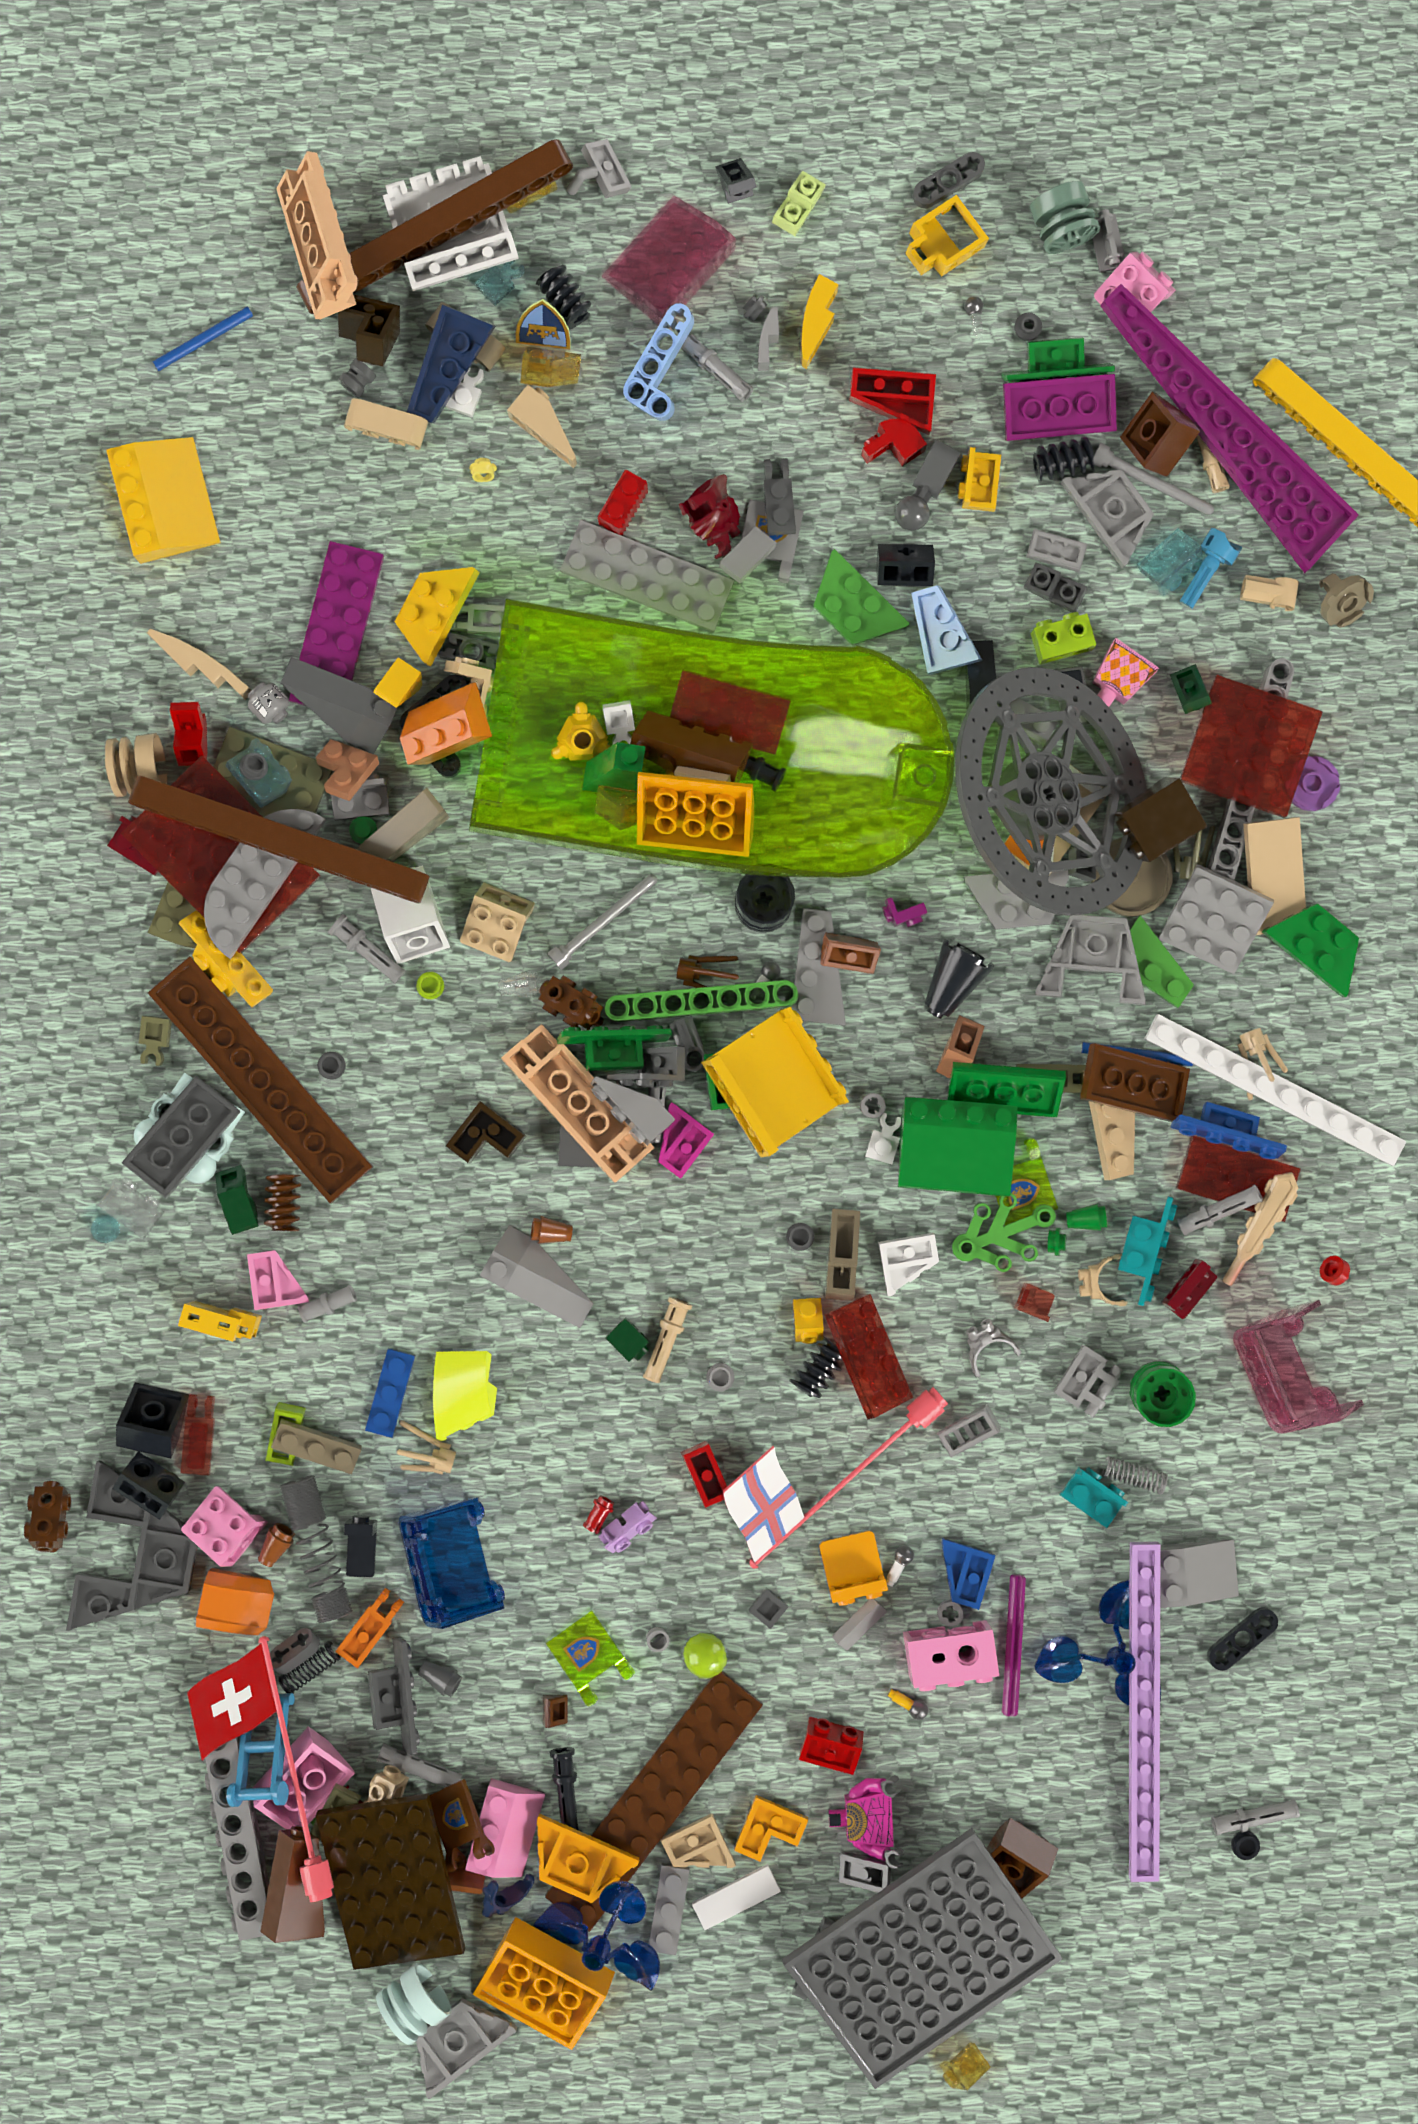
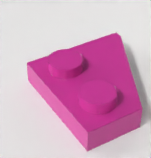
[659,1102,715,1179]

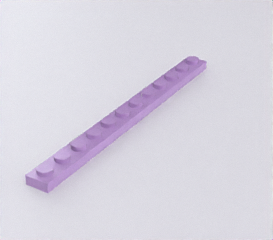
[1129,1542,1160,1882]

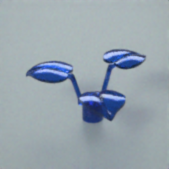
[1034,1580,1161,1705]
[533,1881,660,1991]

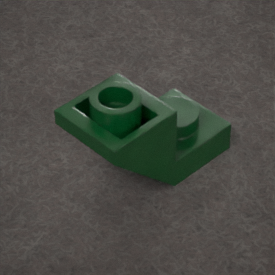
[215,1165,259,1235]

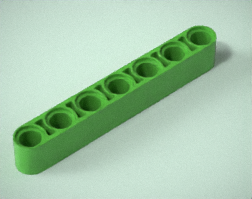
[605,980,798,1022]

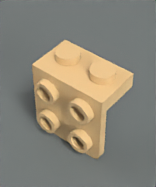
[444,657,494,714]

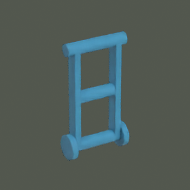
[227,1693,295,1807]

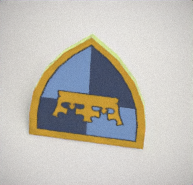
[515,299,571,349]

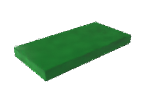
[946,1062,1066,1118]

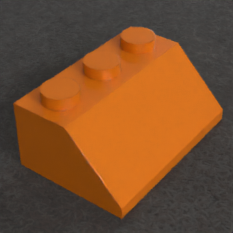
[400,683,492,765]

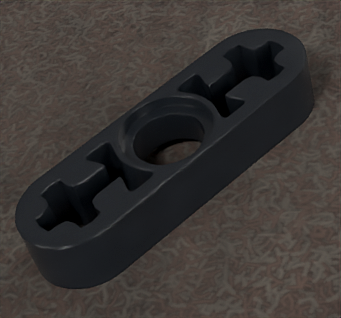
[1207,1607,1278,1671]

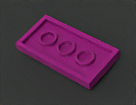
[1003,374,1117,441]

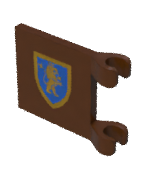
[430,1779,495,1872]

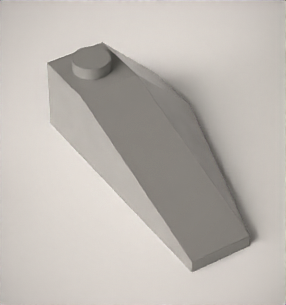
[480,1225,594,1328]

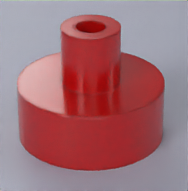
[1320,1255,1350,1286]

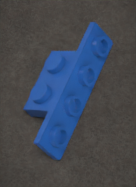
[1171,1102,1287,1159]

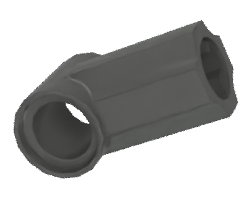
[669,1016,707,1073]

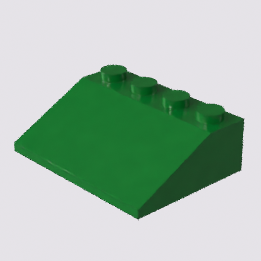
[898,1097,1018,1197]

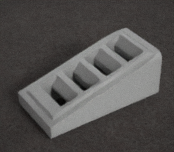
[937,1403,1001,1457]

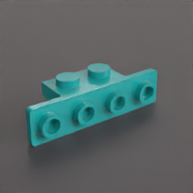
[1118,1196,1178,1306]

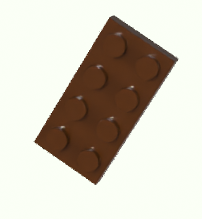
[1080,1043,1190,1122]

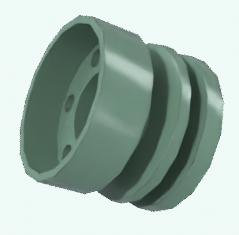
[1029,181,1101,254]

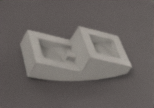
[758,307,779,371]

